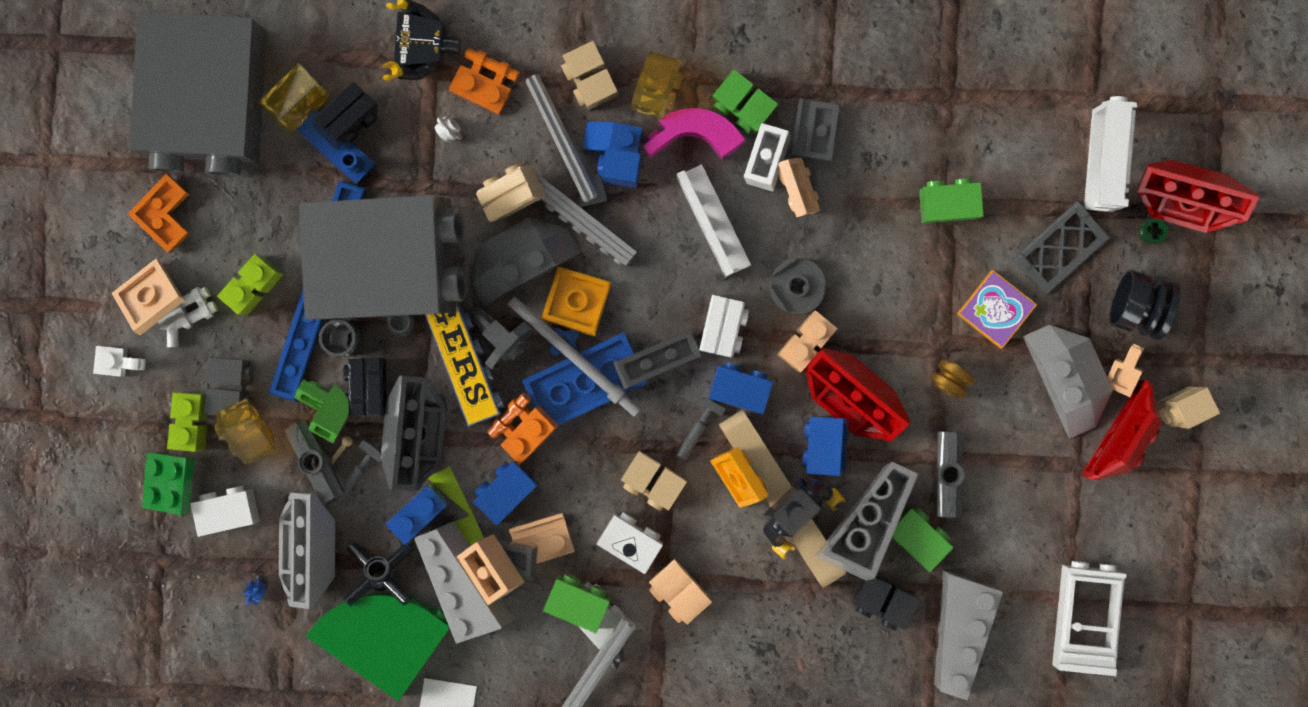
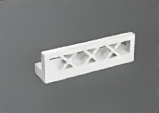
[677,164,751,278]

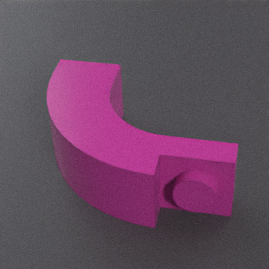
[643,108,745,160]

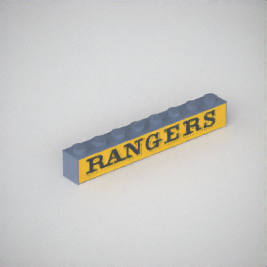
[425,300,505,426]

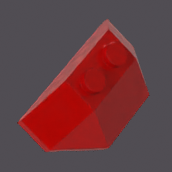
[1137,160,1260,233]
[804,348,911,442]
[1080,380,1162,480]

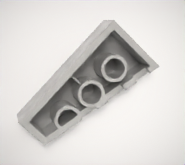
[815,462,918,581]
[414,521,518,644]
[934,570,1003,700]

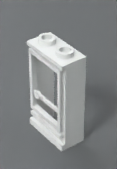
[1084,96,1137,212]
[1052,561,1126,676]

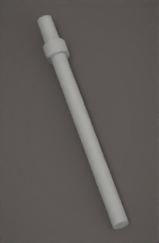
[508,296,641,417]

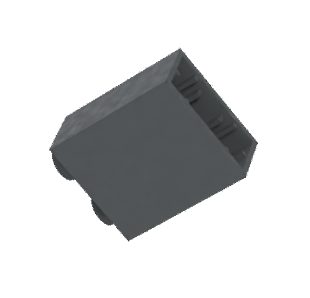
[129,12,267,176]
[299,195,467,320]

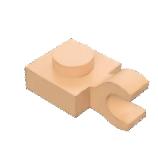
[1107,344,1144,397]

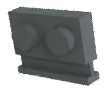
[790,99,840,162]

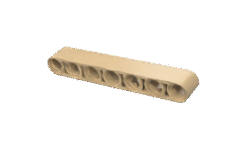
[719,410,847,588]

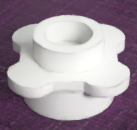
[435,116,462,143]

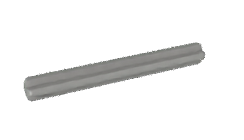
[526,74,597,202]
[562,617,635,707]

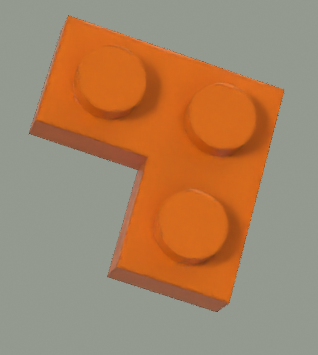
[128,174,190,253]

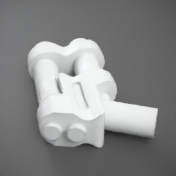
[158,287,218,347]

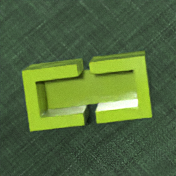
[217,254,284,316]
[167,392,209,452]

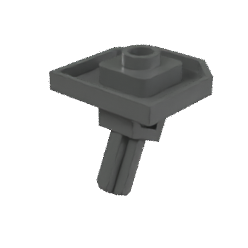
[472,309,535,371]

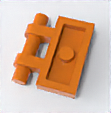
[448,48,520,116]
[488,393,559,465]

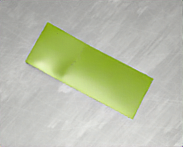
[427,466,484,545]

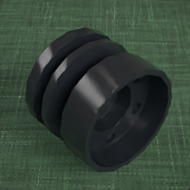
[1109,270,1181,340]

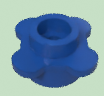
[550,328,579,356]
[243,576,268,606]

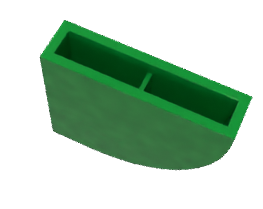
[306,591,450,701]

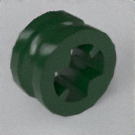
[1139,218,1168,244]

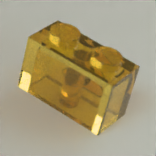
[631,51,684,119]
[258,63,331,134]
[215,399,276,465]

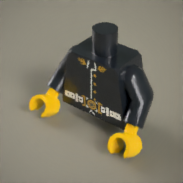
[382,0,461,81]
[763,478,846,559]

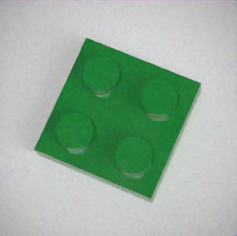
[142,452,195,515]

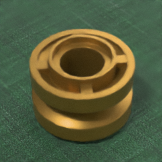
[929,359,976,400]

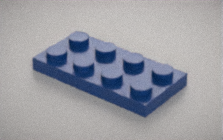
[522,332,648,425]

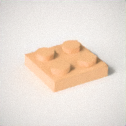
[112,259,185,335]

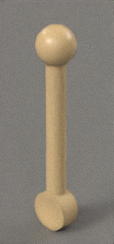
[332,436,353,466]

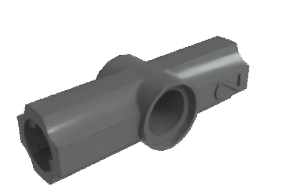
[285,420,346,506]
[934,431,965,518]

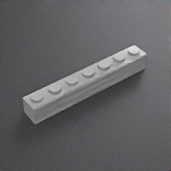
[538,176,637,266]

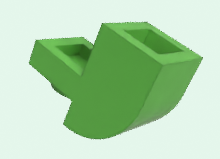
[294,379,349,443]

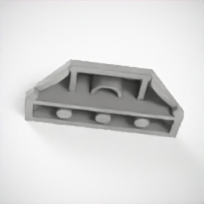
[1023,325,1113,438]
[279,492,335,609]

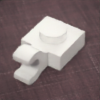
[93,346,146,377]

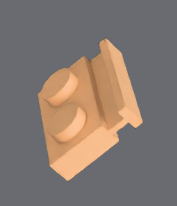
[509,512,575,564]

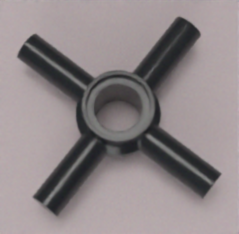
[343,543,415,607]

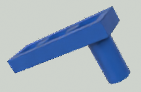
[295,108,377,185]

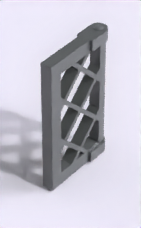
[1013,201,1109,294]

